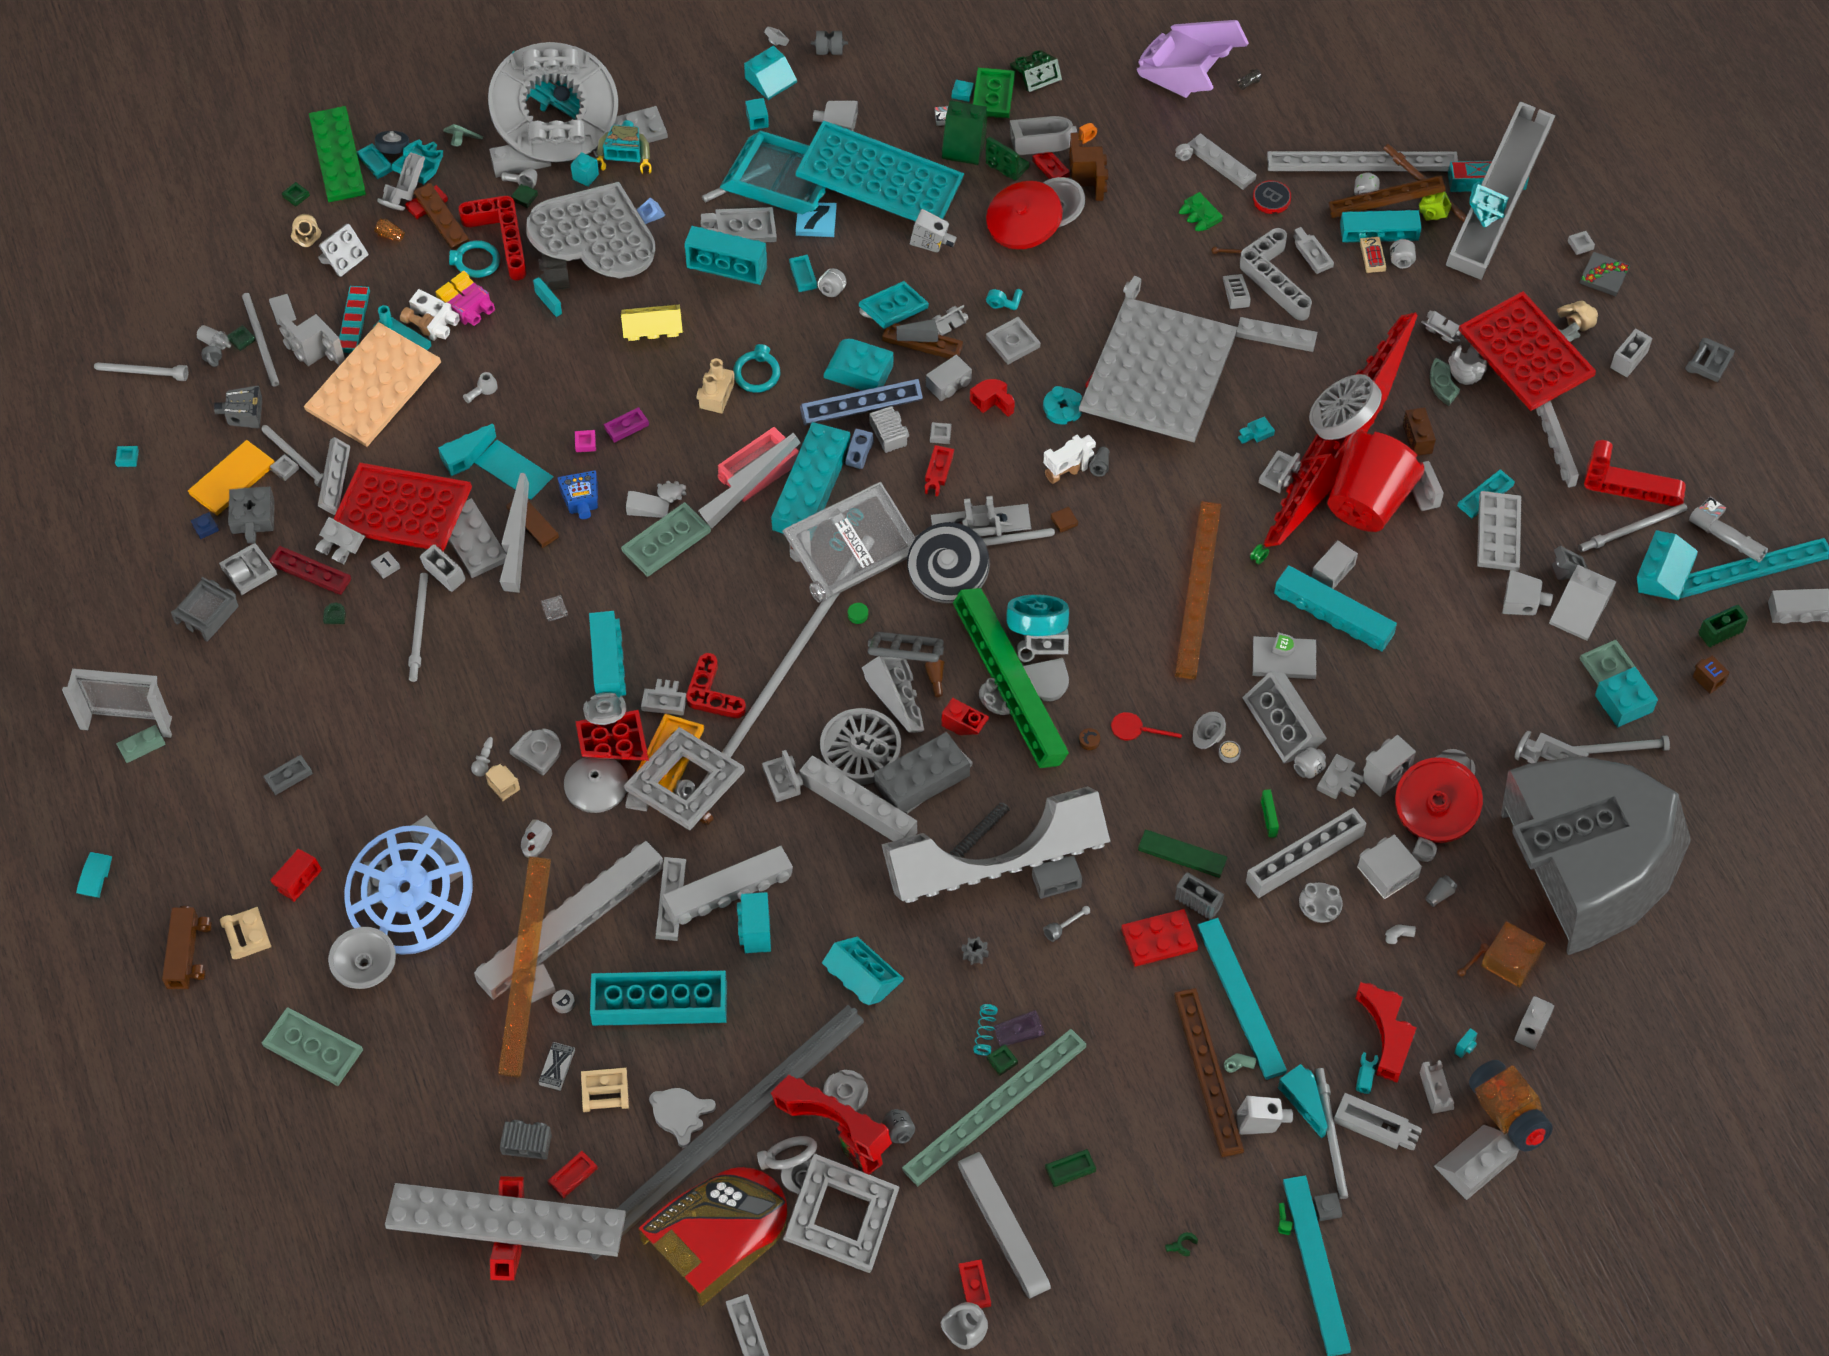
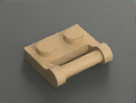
[220,907,271,959]
[581,1068,629,1112]

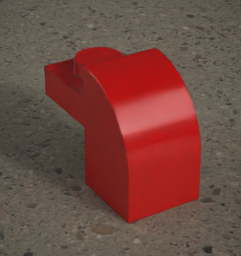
[970,379,1015,417]

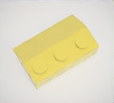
[621,304,682,341]

